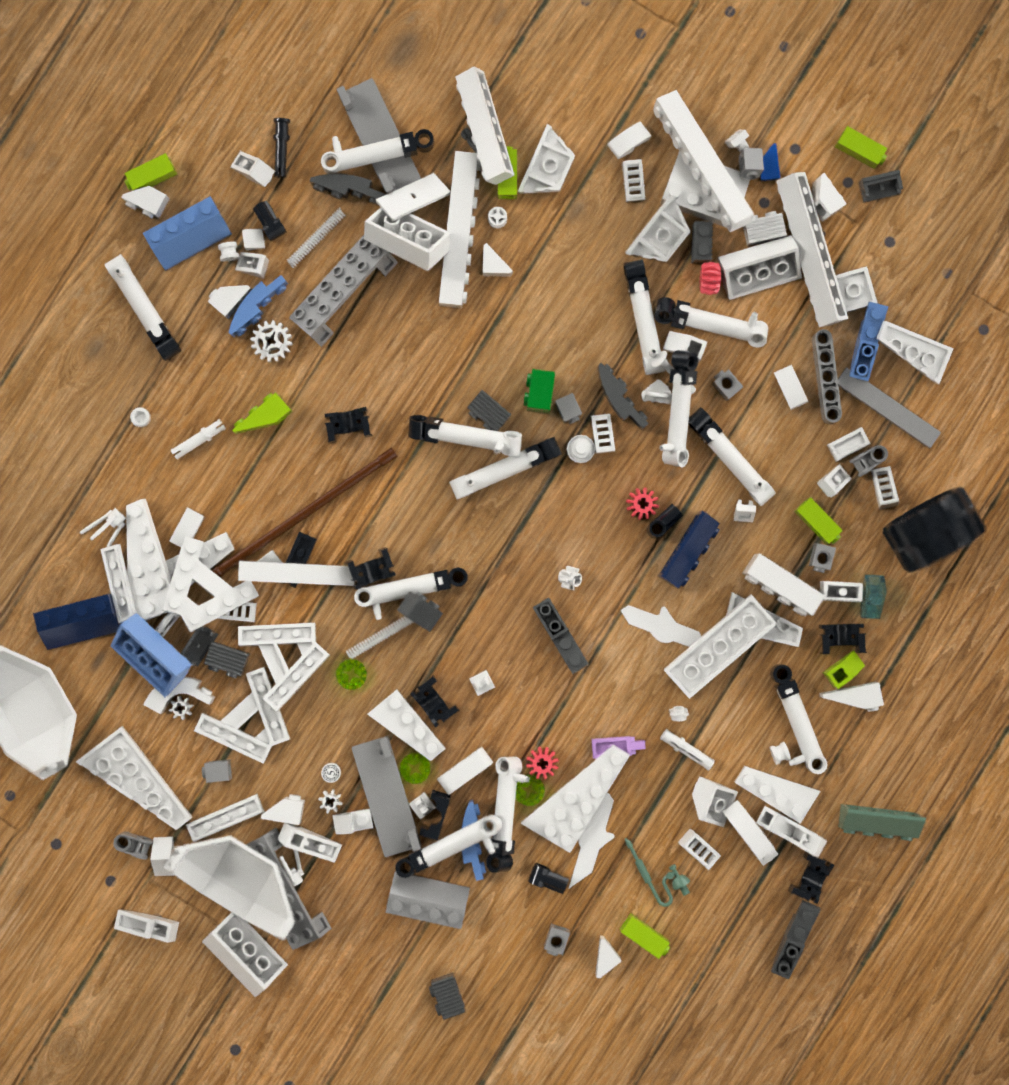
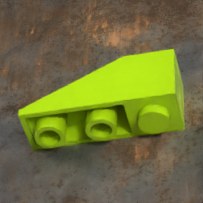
[232,392,293,434]

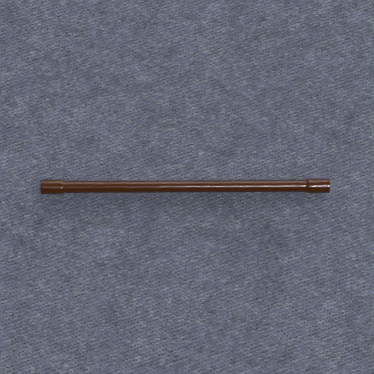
[211,447,398,577]

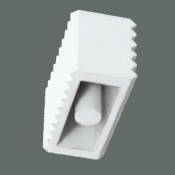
[743,211,787,246]
[820,581,863,602]

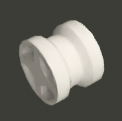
[488,207,507,229]
[218,242,239,262]
[769,742,791,765]

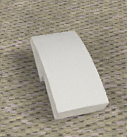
[607,122,651,159]
[774,365,808,410]

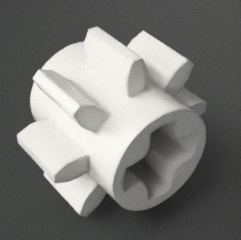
[558,566,582,590]
[169,696,194,720]
[318,789,343,814]

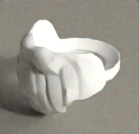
[641,379,672,404]

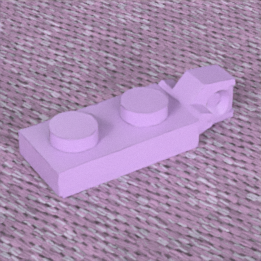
[591,736,646,759]

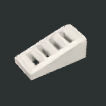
[622,159,645,202]
[591,414,615,454]
[871,466,899,509]
[217,602,257,622]
[678,829,721,870]

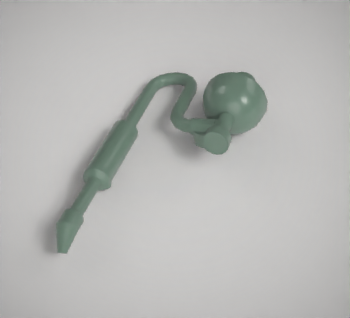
[625,838,690,907]

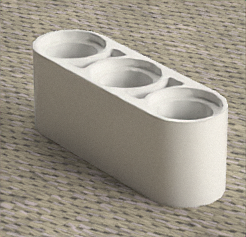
[437,747,493,795]

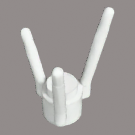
[80,508,126,547]
[280,849,304,886]

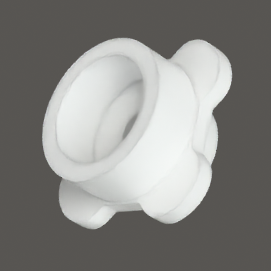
[669,706,689,721]

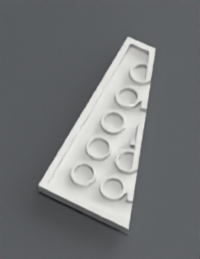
[126,499,171,621]
[76,726,193,830]
[521,745,630,853]

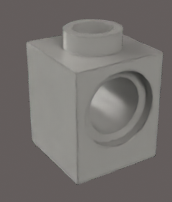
[739,148,764,180]
[712,369,743,401]
[555,393,582,424]
[809,543,836,573]
[202,759,232,783]
[544,923,570,956]

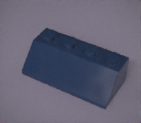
[658,510,720,589]
[33,594,121,650]

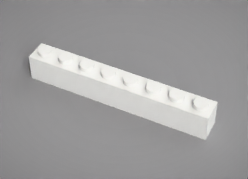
[653,90,754,232]
[439,151,481,308]
[776,172,848,327]

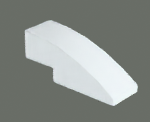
[114,909,179,943]

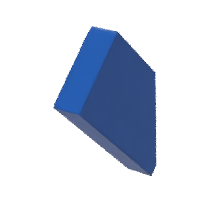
[760,143,780,182]

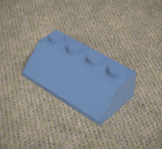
[143,196,232,271]
[111,613,192,698]

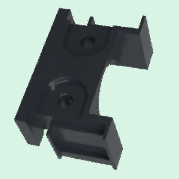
[324,407,373,444]
[344,547,396,590]
[819,623,867,654]
[410,675,460,727]
[419,790,451,841]
[788,851,834,904]

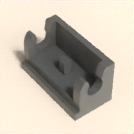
[859,170,903,203]
[181,625,219,667]

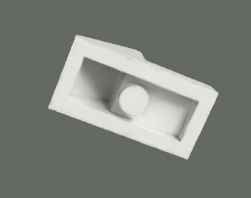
[817,464,852,498]
[332,808,374,834]

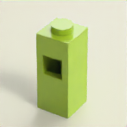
[835,126,887,169]
[498,146,517,199]
[124,153,178,191]
[794,497,843,544]
[620,913,670,959]

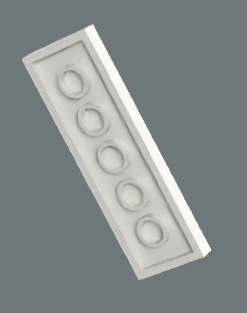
[664,594,777,699]

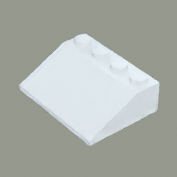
[660,151,750,228]

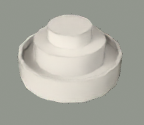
[567,435,595,463]

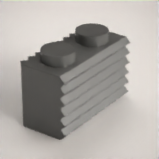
[691,221,713,264]
[467,390,511,431]
[397,591,443,632]
[204,642,250,678]
[429,972,466,1020]

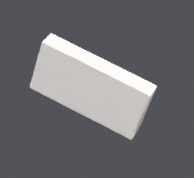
[827,427,871,462]
[169,507,205,547]

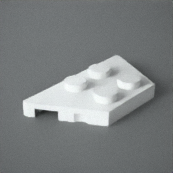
[518,124,575,194]
[626,193,690,262]

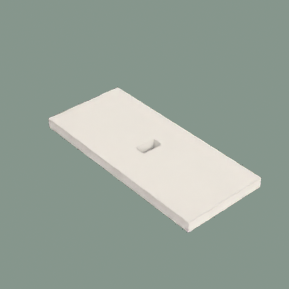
[376,173,451,221]

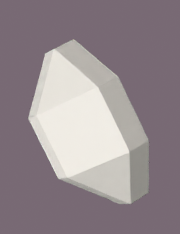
[0,646,77,780]
[164,836,294,941]

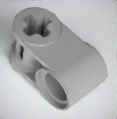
[849,445,888,477]
[113,831,153,860]

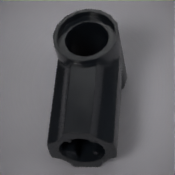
[253,200,287,242]
[647,504,683,539]
[528,863,569,894]

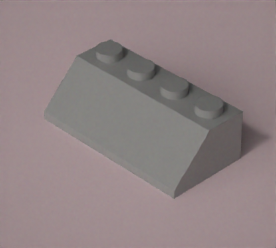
[385,871,470,929]

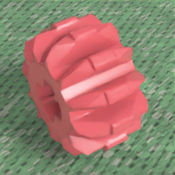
[699,262,721,295]
[626,488,659,520]
[526,747,559,779]

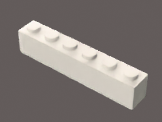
[456,67,514,185]

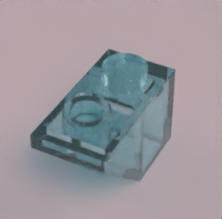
[860,575,887,619]

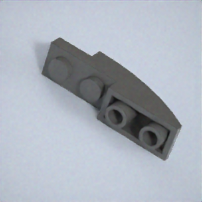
[310,174,387,206]
[598,363,649,430]
[533,598,589,674]
[771,900,821,980]

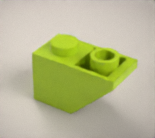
[822,650,865,689]

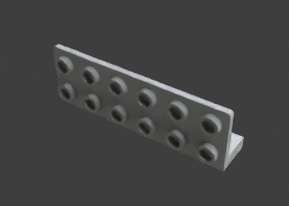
[337,78,421,194]
[289,235,398,347]
[352,736,422,857]
[245,828,332,950]

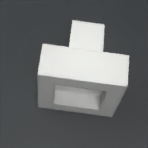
[725,130,749,152]
[734,500,756,522]
[469,670,495,696]
[409,792,436,819]

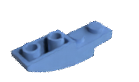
[229,275,288,337]
[849,302,888,381]
[462,800,486,881]

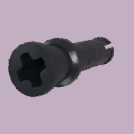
[273,118,291,178]

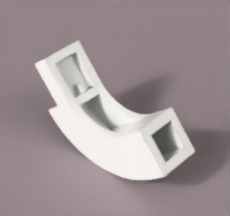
[143,677,215,714]
[722,800,778,866]
[756,806,827,858]

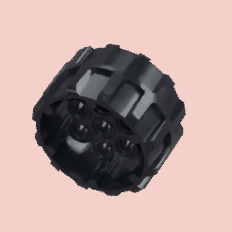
[883,486,986,573]

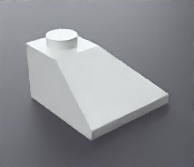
[692,776,738,827]

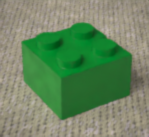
[523,369,555,414]

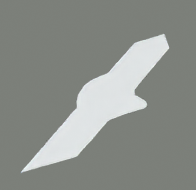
[621,605,702,647]
[569,793,615,888]

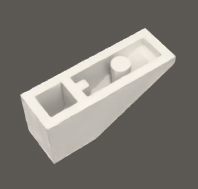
[819,682,884,712]
[277,823,342,863]

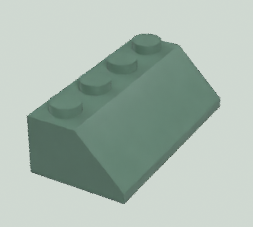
[838,804,926,841]

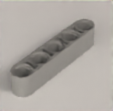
[812,329,842,424]

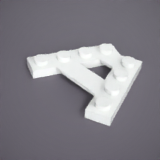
[162,536,259,633]
[238,623,330,712]
[194,667,290,763]

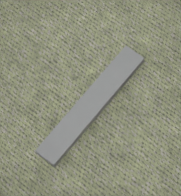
[838,367,941,448]

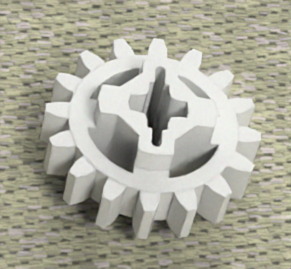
[250,320,293,363]

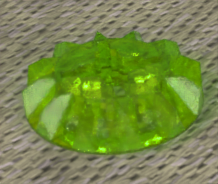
[336,659,367,690]
[400,753,431,784]
[516,775,545,806]

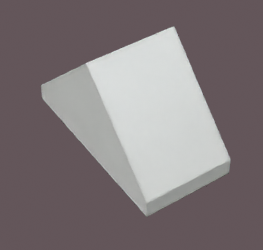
[483,243,513,277]
[235,252,269,279]
[150,836,174,876]
[595,935,622,978]

